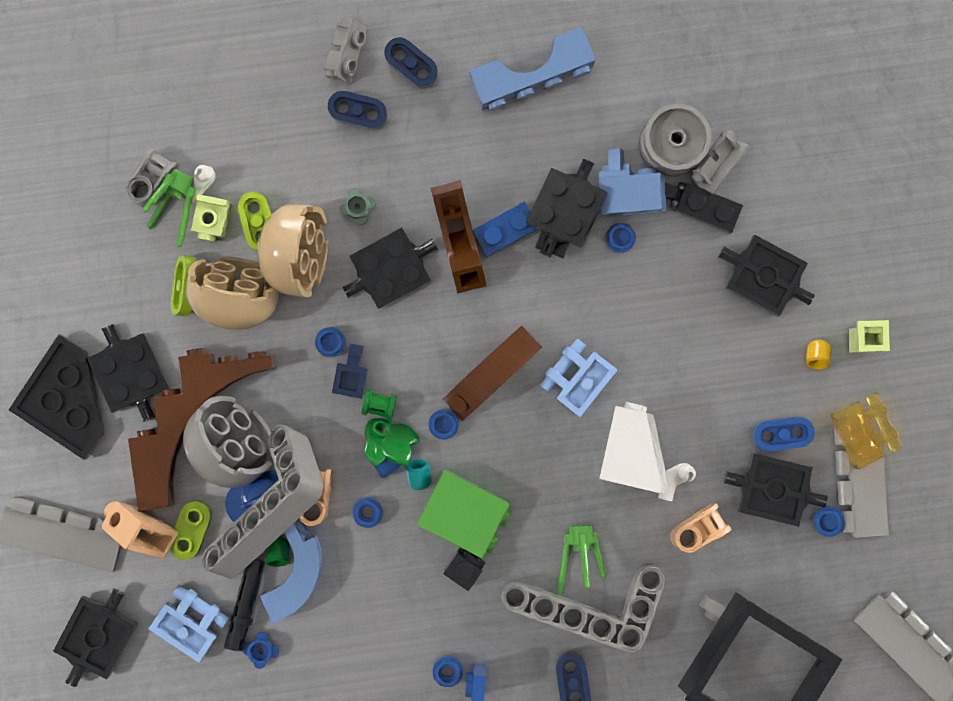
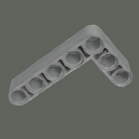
[202,424,324,579]
[501,563,665,653]

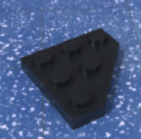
[9,334,104,460]

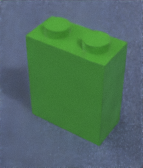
[417,469,512,558]

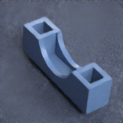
[469,27,595,111]

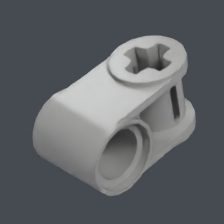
[125,147,179,207]

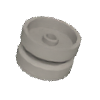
[640,103,712,177]

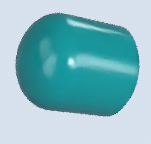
[405,460,432,490]

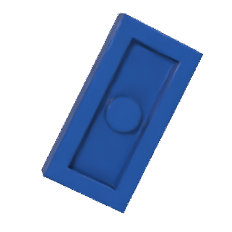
[473,201,537,258]
[465,664,486,701]

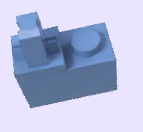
[599,148,666,217]

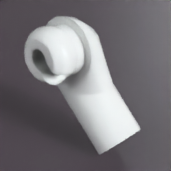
[183,165,215,205]
[658,463,696,501]

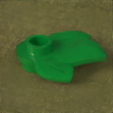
[364,418,420,467]

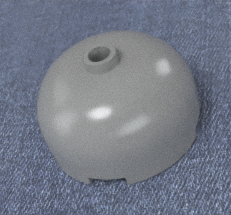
[183,396,273,488]

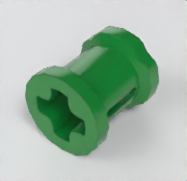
[361,389,397,421]

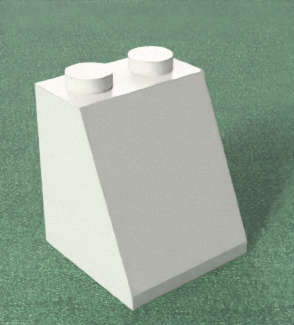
[599,402,669,493]

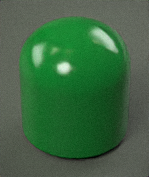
[265,537,290,567]

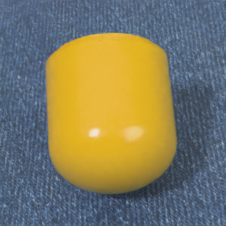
[806,339,832,370]

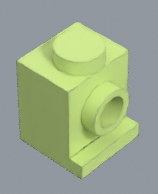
[191,194,232,242]
[849,320,890,353]

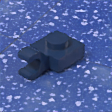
[332,344,368,399]

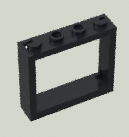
[678,592,843,701]

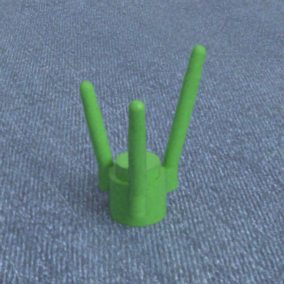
[143,169,197,247]
[556,525,607,595]

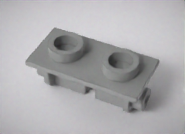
[324,17,367,85]
[691,130,750,194]

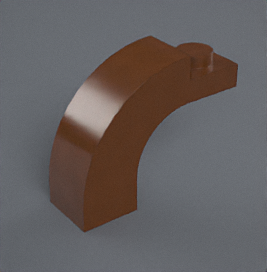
[431,180,487,294]
[443,326,542,421]

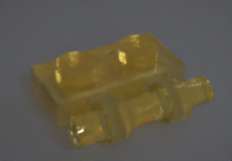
[829,392,902,470]

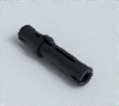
[223,559,265,652]

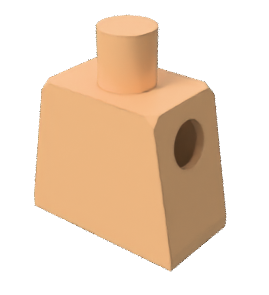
[102,501,179,559]

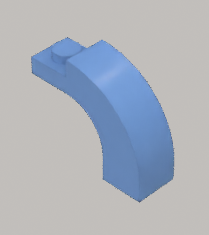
[260,519,323,624]

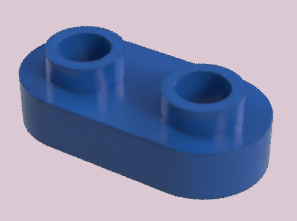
[752,417,815,451]

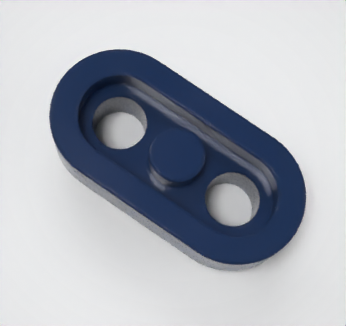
[384,37,438,89]
[328,91,387,130]
[555,652,591,701]

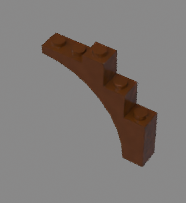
[128,348,276,511]

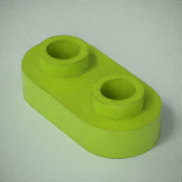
[238,192,272,251]
[171,255,196,317]
[170,500,212,560]

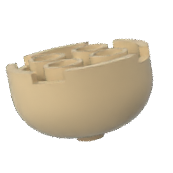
[257,204,328,298]
[186,257,280,330]

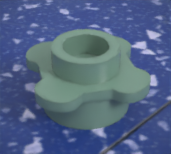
[340,189,375,224]

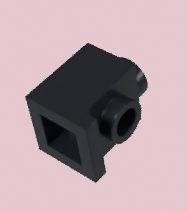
[443,547,486,591]

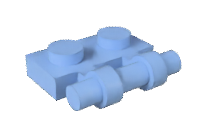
[540,338,617,417]
[149,585,229,663]

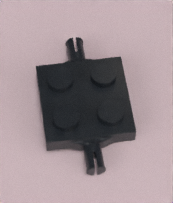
[526,159,608,258]
[342,228,438,309]
[718,235,815,317]
[87,324,169,422]
[724,453,828,527]
[53,588,138,687]

